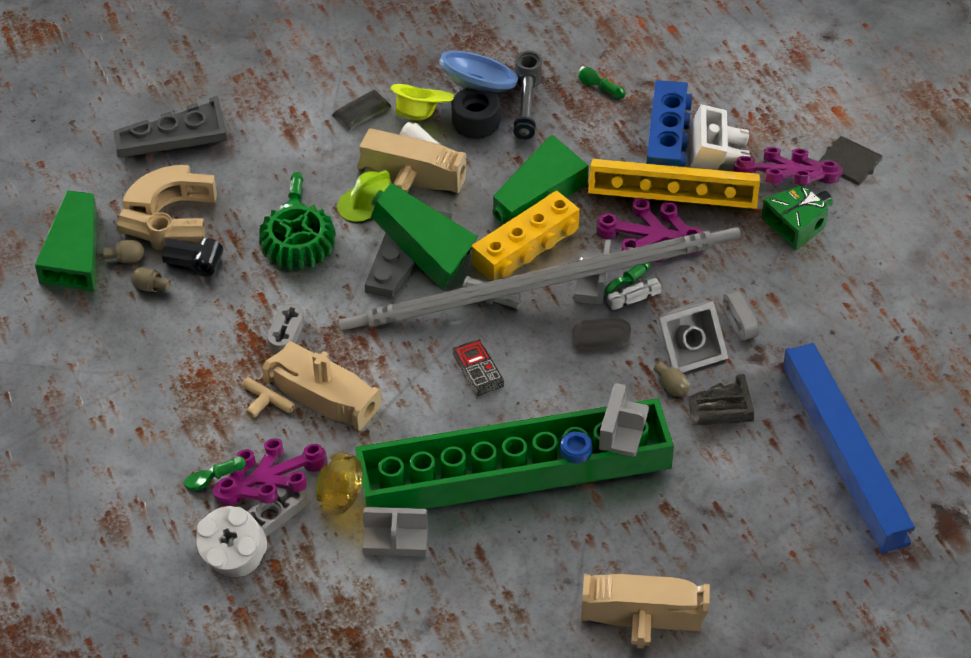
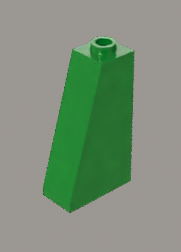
[492,135,589,225]
[371,183,478,290]
[35,190,98,292]

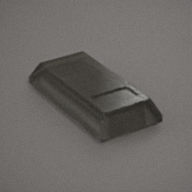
[332,89,391,131]

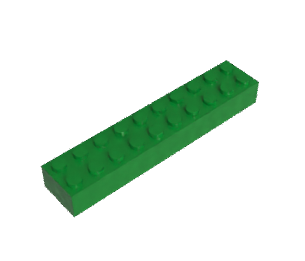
[355,398,674,509]

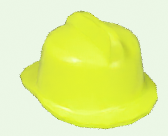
[391,84,455,121]

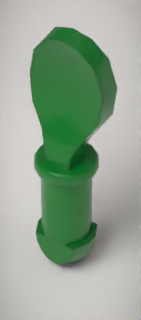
[578,66,626,99]
[284,172,304,208]
[605,263,651,295]
[184,456,246,491]

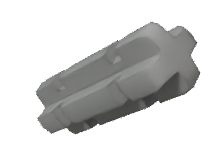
[606,277,661,310]

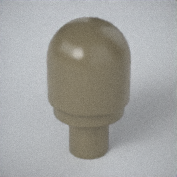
[103,240,144,264]
[131,267,171,293]
[653,361,690,397]

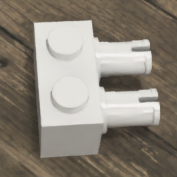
[690,104,750,170]

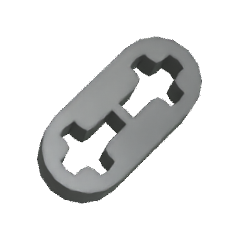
[723,290,759,341]
[267,304,304,354]

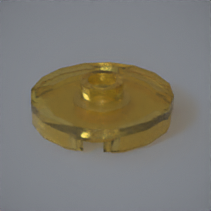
[316,451,363,515]

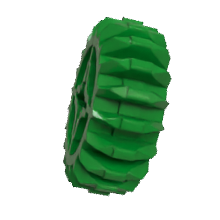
[258,202,336,271]

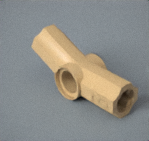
[117,208,205,250]

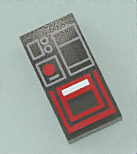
[453,338,504,396]

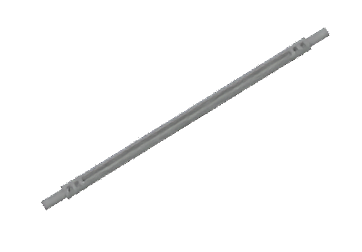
[339,227,741,331]

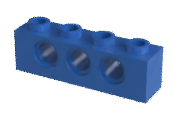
[646,80,692,167]

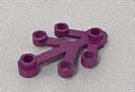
[733,147,843,185]
[596,198,703,263]
[213,438,328,506]

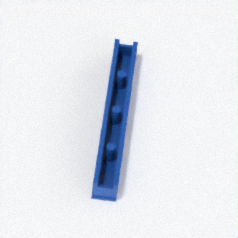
[783,343,915,555]

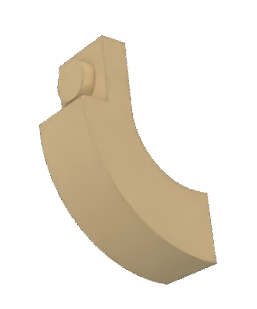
[122,165,217,215]

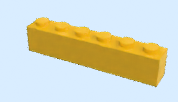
[588,159,760,209]

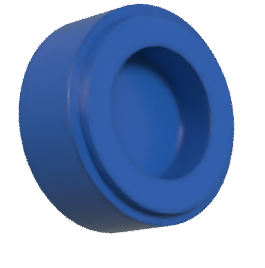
[561,432,592,463]

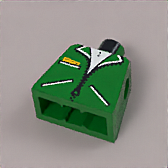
[761,185,833,250]

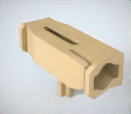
[357,128,466,193]
[262,341,382,431]
[581,574,710,649]

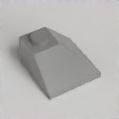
[658,300,728,373]

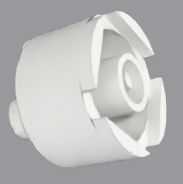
[196,506,267,577]

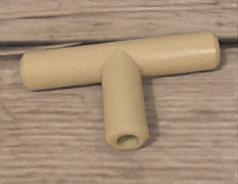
[242,377,295,418]

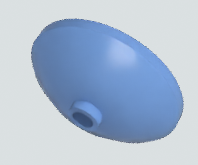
[439,51,518,93]

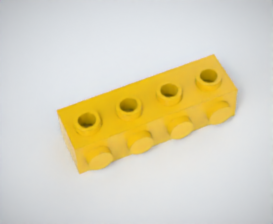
[471,190,580,281]

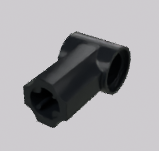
[162,238,224,277]

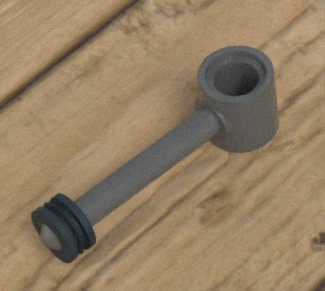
[513,50,542,140]

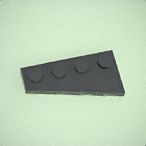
[113,96,227,158]
[365,211,452,298]

